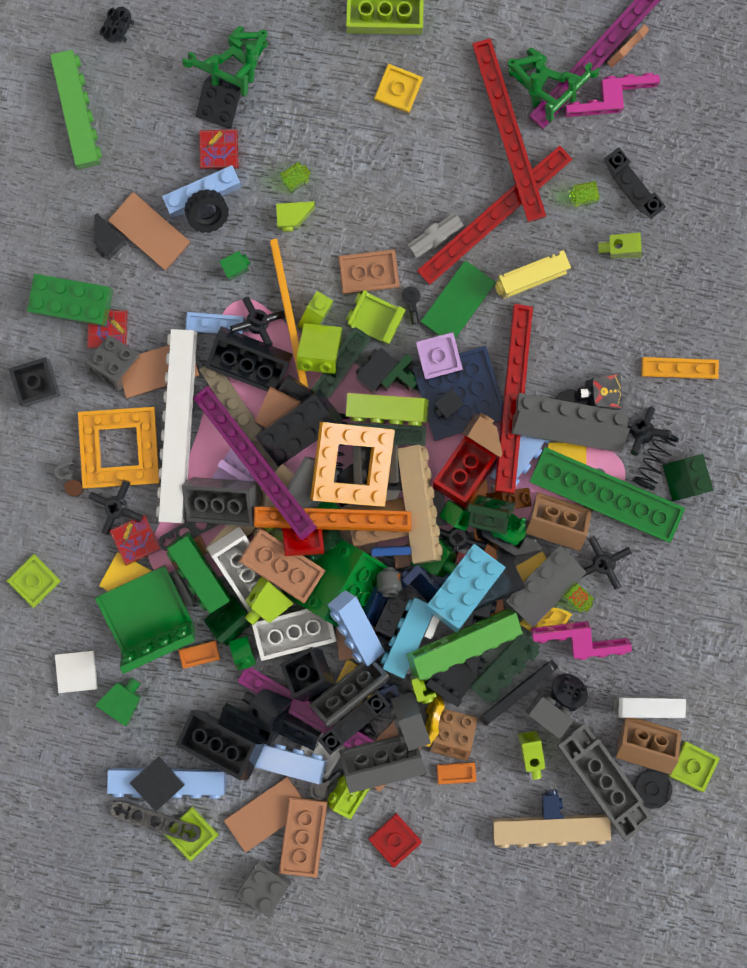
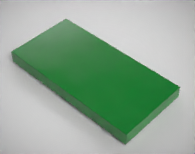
[421,260,496,339]

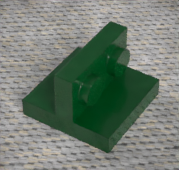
[381,354,417,392]
[468,495,515,535]
[204,594,251,646]

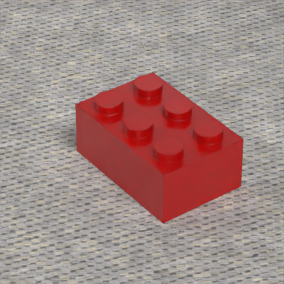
[433,435,498,508]

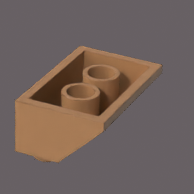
[462,413,502,457]
[526,492,592,551]
[349,498,409,546]
[615,718,681,775]

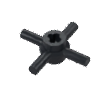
[230,297,285,347]
[627,407,672,456]
[89,479,144,535]
[439,527,487,563]
[582,535,632,590]

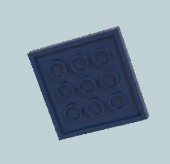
[412,346,503,441]

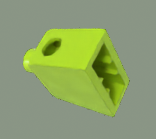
[598,232,642,259]
[245,576,293,625]
[518,730,545,780]

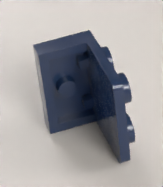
[401,565,441,602]

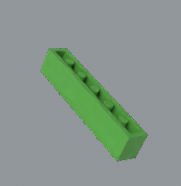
[50,49,103,169]
[406,609,523,680]

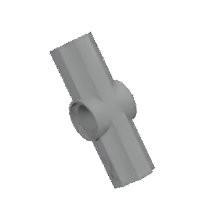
[407,212,464,259]

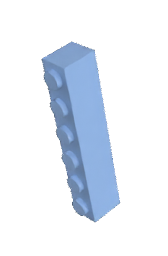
[107,768,226,799]

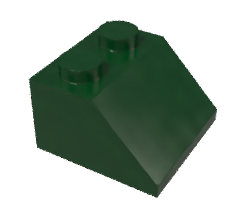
[662,454,714,502]

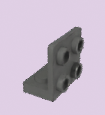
[85,336,139,393]
[352,444,399,485]

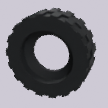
[184,189,229,233]

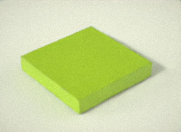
[7,554,61,608]
[668,741,720,793]
[164,806,219,862]

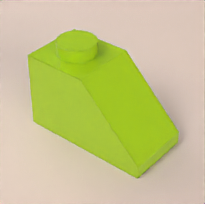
[276,201,315,233]
[298,291,334,329]

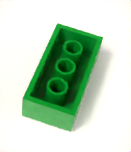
[27,274,114,327]
[166,532,230,613]

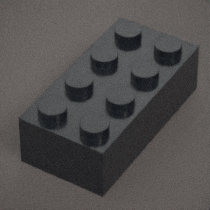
[255,388,343,467]
[176,710,265,780]

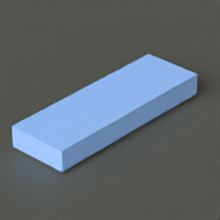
[185,312,244,334]

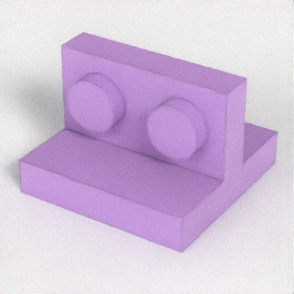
[415,332,463,379]
[211,449,256,482]

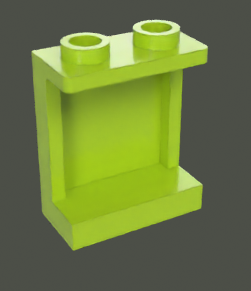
[346,290,406,346]
[297,323,342,374]

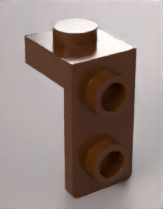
[486,488,532,509]

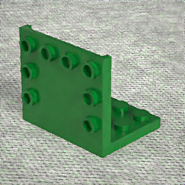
[281,529,388,627]
[95,565,195,674]

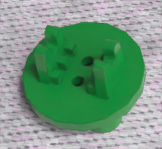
[491,514,526,545]

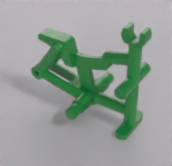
[182,26,268,97]
[508,48,599,122]

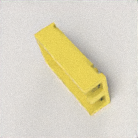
[495,250,571,299]

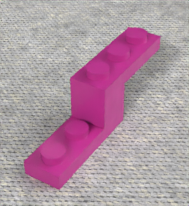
[564,73,660,117]
[531,621,632,660]

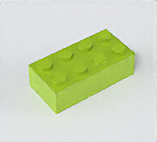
[346,0,424,35]
[346,393,429,426]

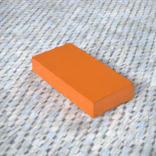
[178,640,220,669]
[436,762,476,785]

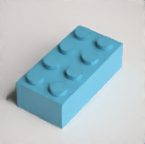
[426,544,506,633]
[381,597,433,679]

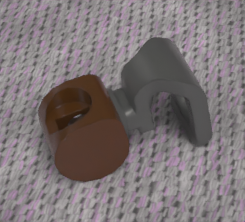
[54,461,84,497]

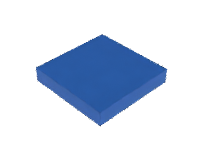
[371,545,411,557]

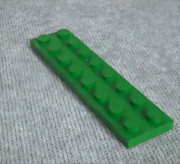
[529,447,685,543]

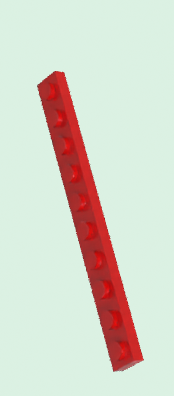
[472,38,546,223]
[417,145,572,286]
[494,304,533,494]

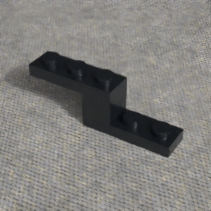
[219,703,321,751]

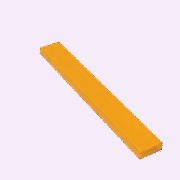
[270,239,309,388]

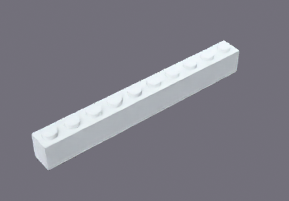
[156,329,197,523]

